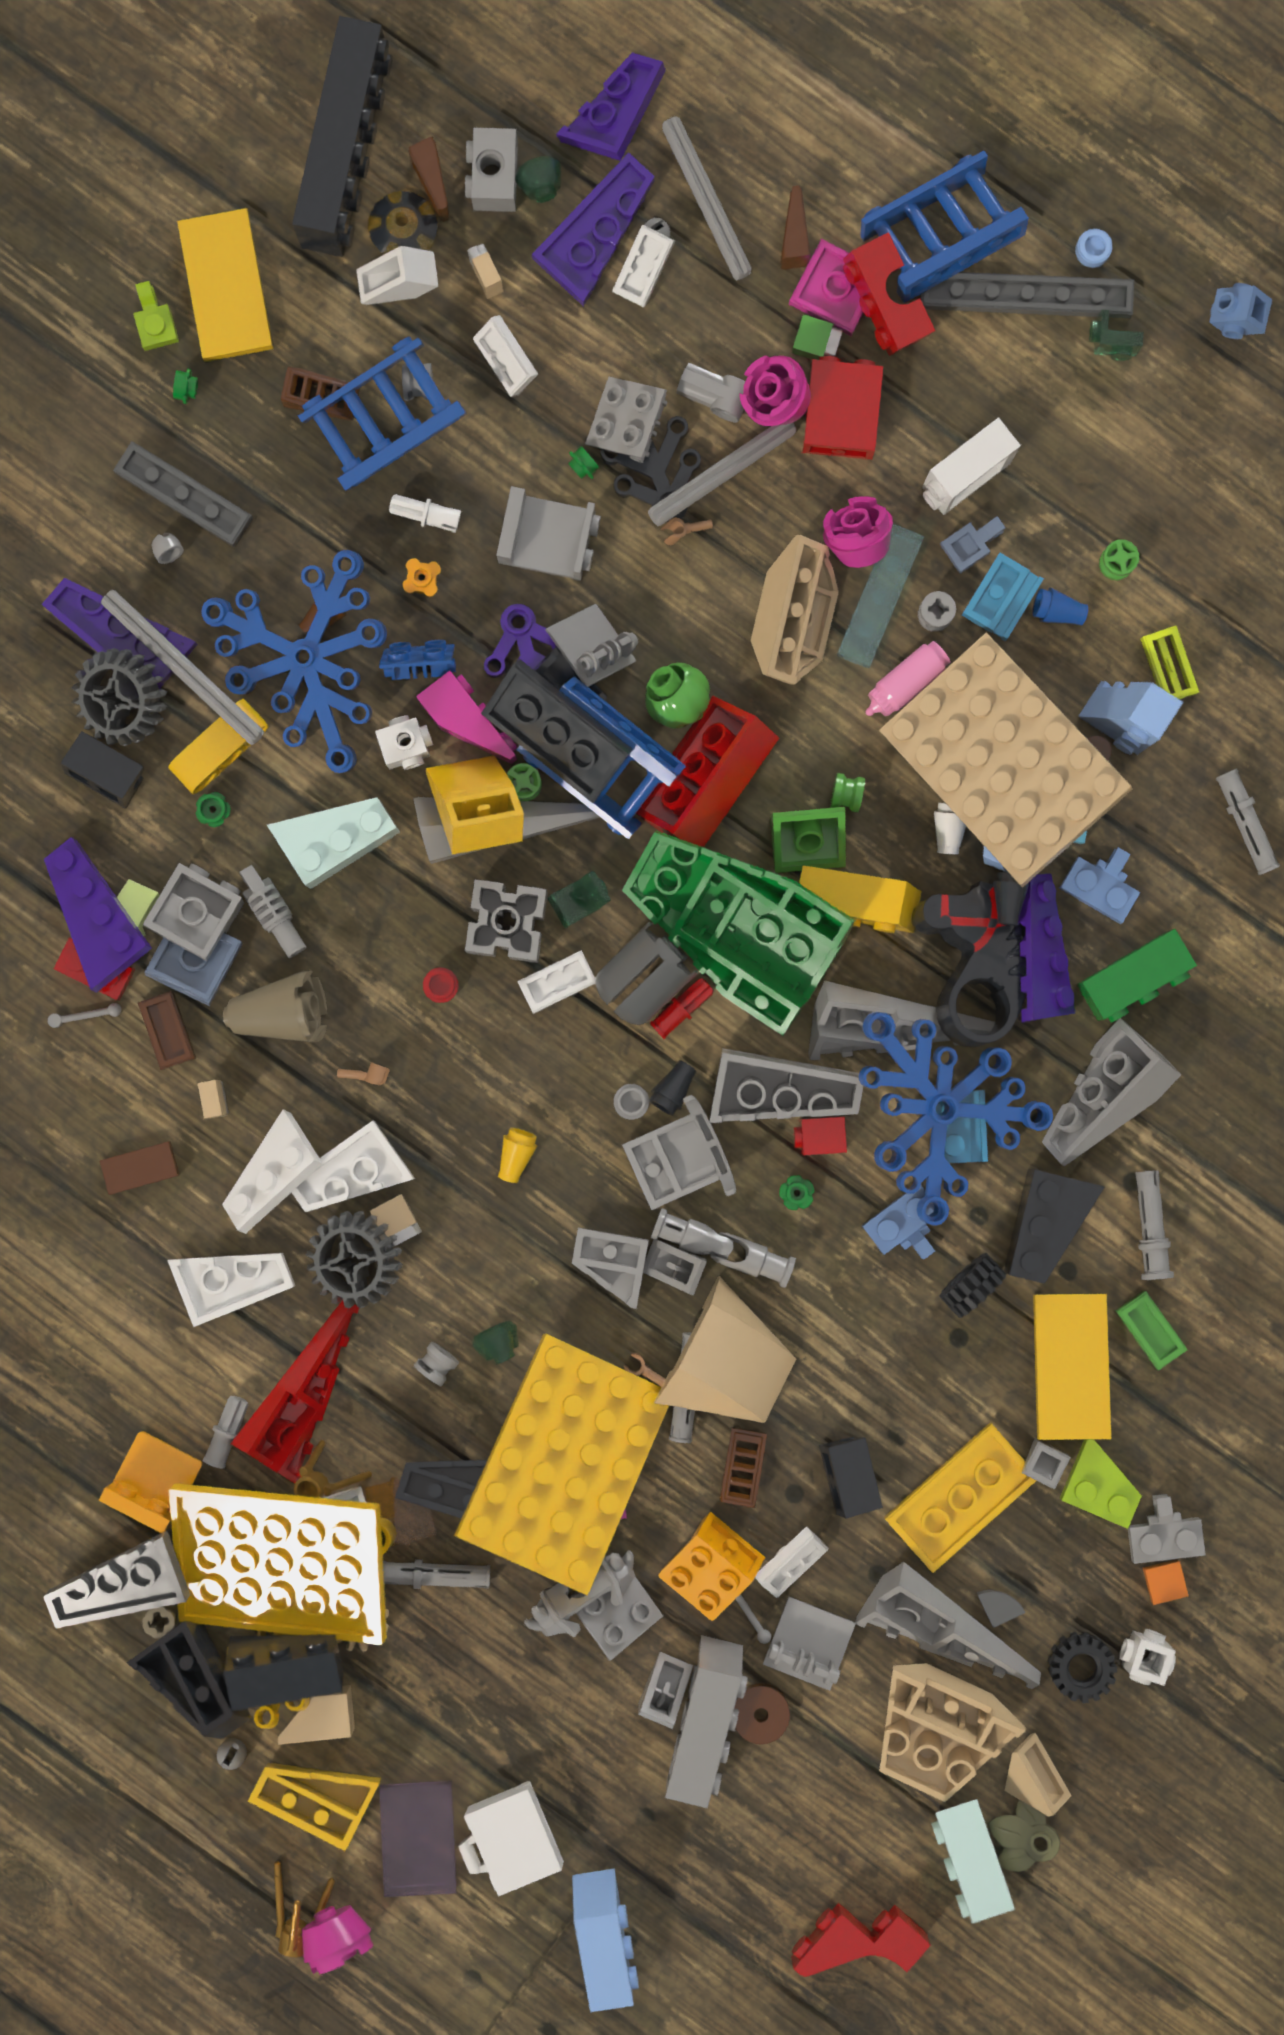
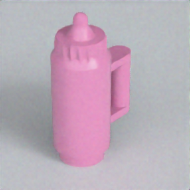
[866,641,951,716]

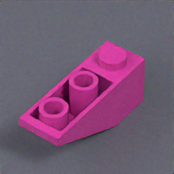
[416,671,518,764]

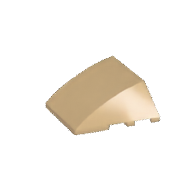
[654,1276,796,1423]
[880,1663,1026,1802]

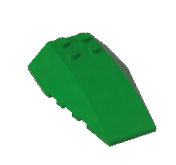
[622,831,855,1036]

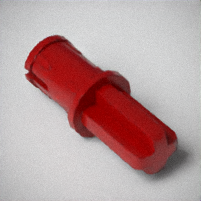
[649,978,714,1039]

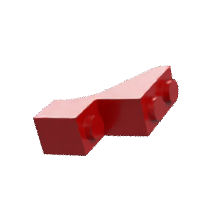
[791,1903,931,1977]

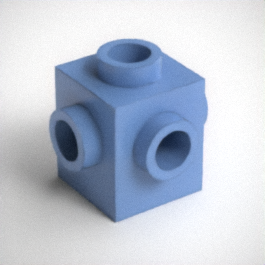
[1210,283,1272,339]

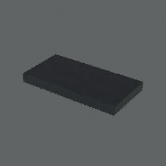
[481,659,633,803]

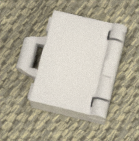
[458,1781,564,1896]

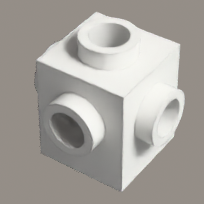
[375,715,433,770]
[1120,1629,1176,1686]

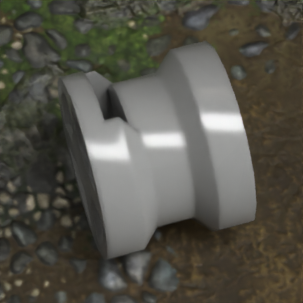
[402,363,433,401]
[918,591,956,632]
[414,1341,459,1386]

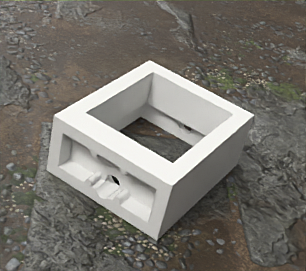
[922,417,1021,515]

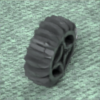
[71,648,168,746]
[306,1211,403,1308]

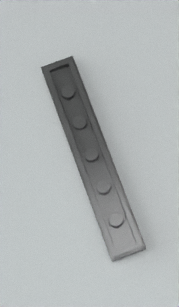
[920,272,1134,318]

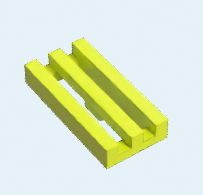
[1141,626,1199,700]

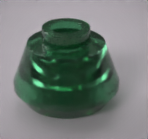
[515,156,561,203]
[472,1320,519,1365]

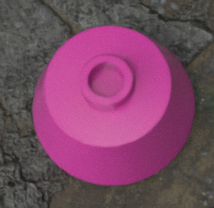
[739,356,811,426]
[823,496,893,568]
[302,1905,374,1974]

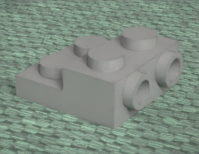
[143,863,244,961]

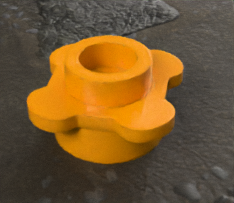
[403,558,441,597]

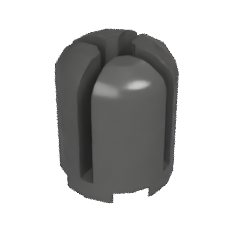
[595,922,698,1025]

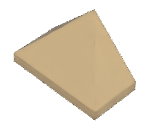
[1005,1733,1072,1817]

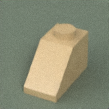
[278,1685,355,1745]

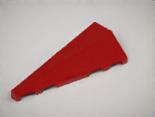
[231,1300,359,1484]

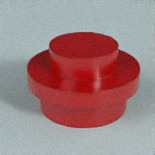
[423,967,459,1003]

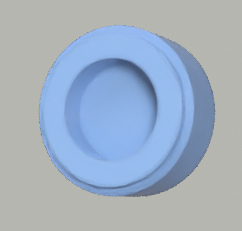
[1075,229,1113,268]

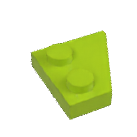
[1060,1439,1142,1529]

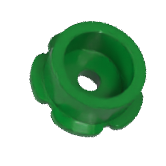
[173,368,198,404]
[568,446,600,479]
[196,792,231,827]
[779,1175,814,1211]

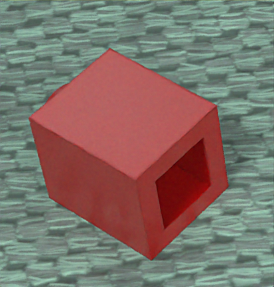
[793,1116,847,1155]

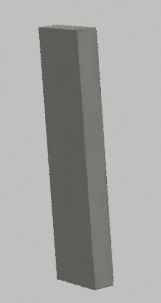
[113,441,253,548]

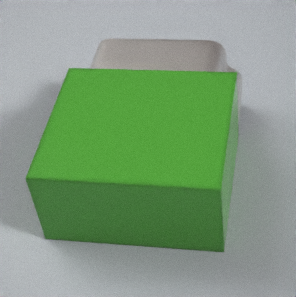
[792,314,843,360]

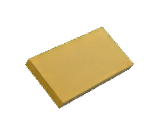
[177,208,274,362]
[1033,1294,1111,1440]
[884,1422,1037,1573]

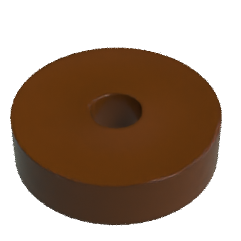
[734,1683,790,1744]

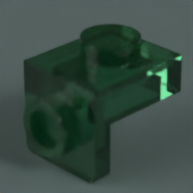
[1089,310,1144,361]
[547,871,611,929]

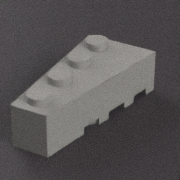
[709,1048,864,1123]
[665,1635,748,1808]

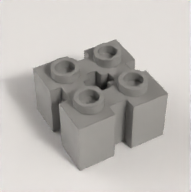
[465,879,548,963]

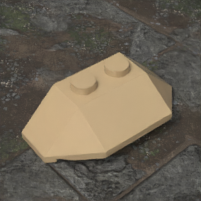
[751,535,838,685]

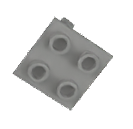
[585,377,668,463]
[546,604,638,687]
[570,1557,663,1661]
[763,1597,856,1691]

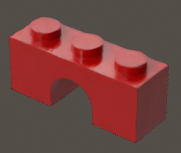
[843,232,935,356]

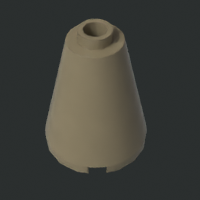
[223,970,327,1042]

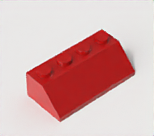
[636,696,779,847]

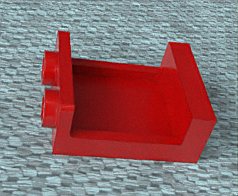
[802,356,883,460]

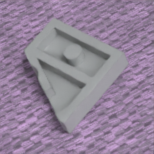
[572,1227,649,1309]

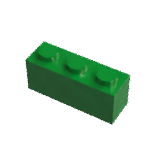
[1076,929,1197,1023]

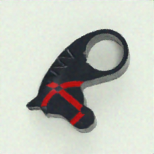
[912,879,1027,1048]

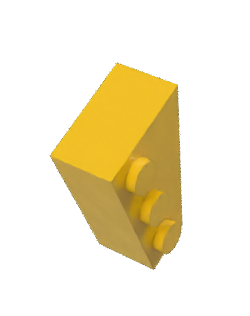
[799,866,921,933]
[248,1762,381,1851]

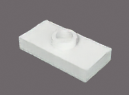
[612,225,675,307]
[473,315,538,397]
[517,950,596,1014]
[755,1526,829,1598]

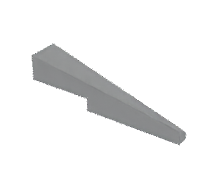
[413,797,600,864]
[809,981,995,1060]
[855,1562,1041,1689]

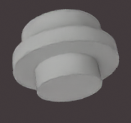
[614,1084,649,1120]

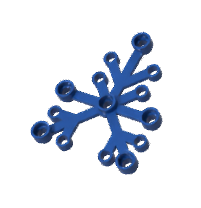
[201,550,387,773]
[859,1012,1053,1225]

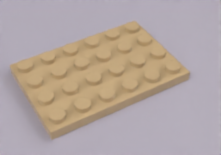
[879,632,1133,888]

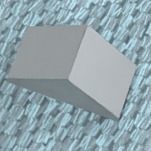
[643,1239,707,1295]
[638,1652,693,1729]

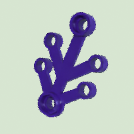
[484,604,556,678]

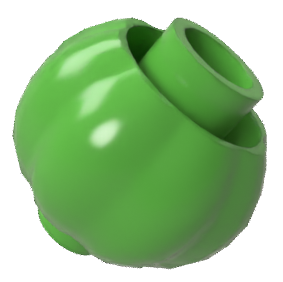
[645,662,710,729]

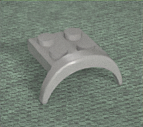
[622,1095,736,1210]

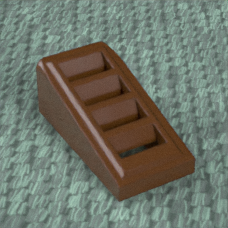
[408,136,449,222]
[780,185,810,270]
[281,366,360,421]
[719,1427,767,1508]

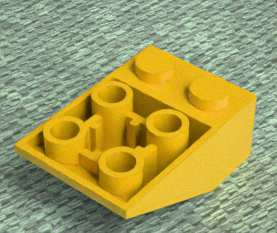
[426,755,524,855]

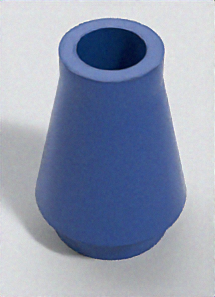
[1032,588,1088,626]

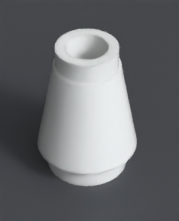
[934,802,966,854]

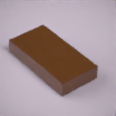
[138,991,196,1070]
[100,1141,180,1195]

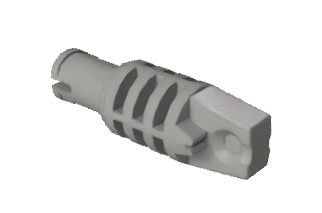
[240,865,306,958]

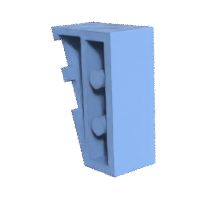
[1078,681,1183,755]
[572,1868,639,2012]

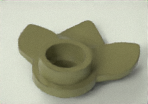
[989,1800,1060,1872]

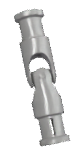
[651,1208,796,1288]

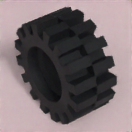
[939,1253,1007,1318]
[1048,1632,1117,1703]

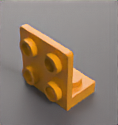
[98,1431,203,1533]
[658,1511,766,1621]

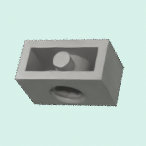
[465,128,518,212]

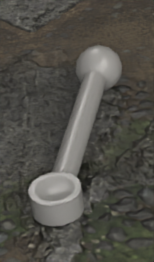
[48,1003,122,1028]
[736,1594,771,1644]

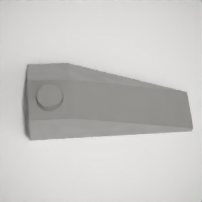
[1042,1018,1181,1166]

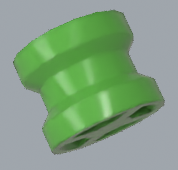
[1099,540,1139,580]
[507,763,542,801]
[830,773,865,813]

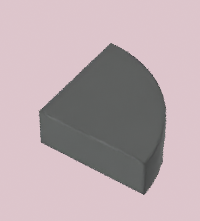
[976,1589,1026,1628]

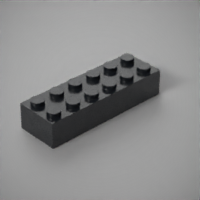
[292,16,393,257]

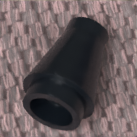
[993,872,1029,926]
[649,1060,697,1116]

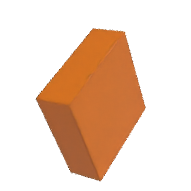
[1143,1559,1189,1605]

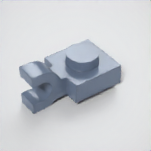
[940,516,1005,574]

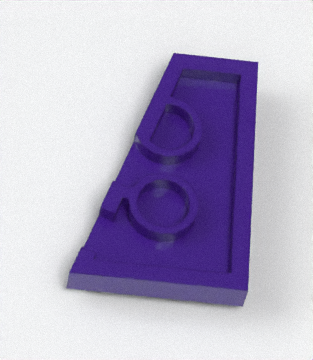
[556,53,666,161]

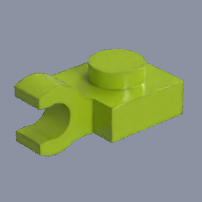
[133,281,179,351]

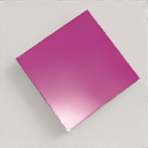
[789,239,863,336]

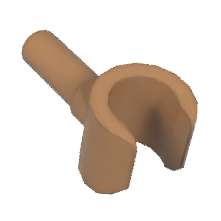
[661,518,713,545]
[337,1062,390,1085]
[624,1353,666,1387]

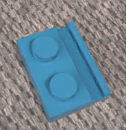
[962,552,1044,642]
[936,1090,988,1163]

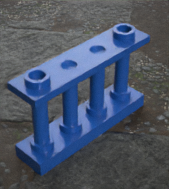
[860,151,1029,303]
[298,336,467,491]
[517,677,686,839]

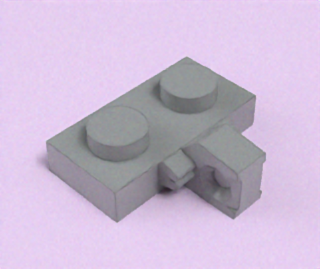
[1128,1494,1206,1564]

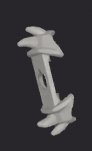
[524,1550,635,1637]

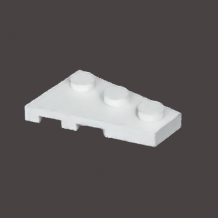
[222,1109,323,1234]
[291,1121,415,1212]
[167,1253,296,1327]

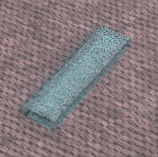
[837,524,924,669]

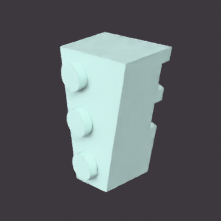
[267,797,400,889]
[931,1799,1015,1923]

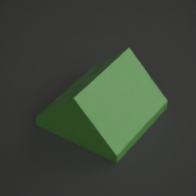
[770,807,846,873]

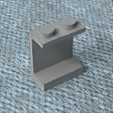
[496,486,601,580]

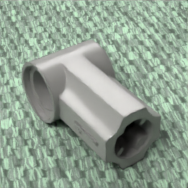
[677,363,745,422]

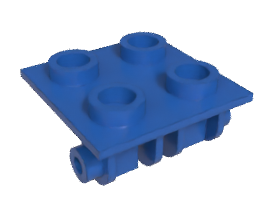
[379,640,456,680]

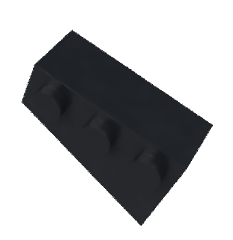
[1004,1168,1105,1284]
[395,1460,487,1518]
[127,1621,252,1739]
[224,1634,344,1711]

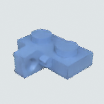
[1059,847,1141,924]
[861,1186,935,1260]

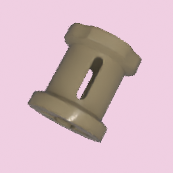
[142,1604,180,1639]

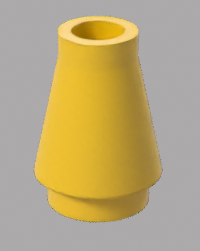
[498,1128,538,1183]

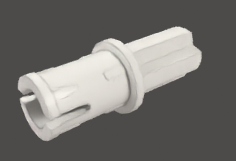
[389,495,461,533]

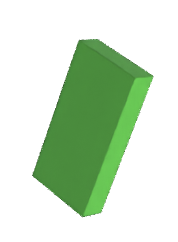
[1115,1290,1188,1370]

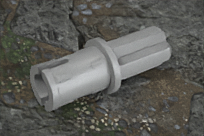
[203,1396,249,1469]

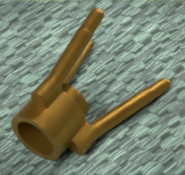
[294,1440,372,1498]
[274,1861,335,1958]

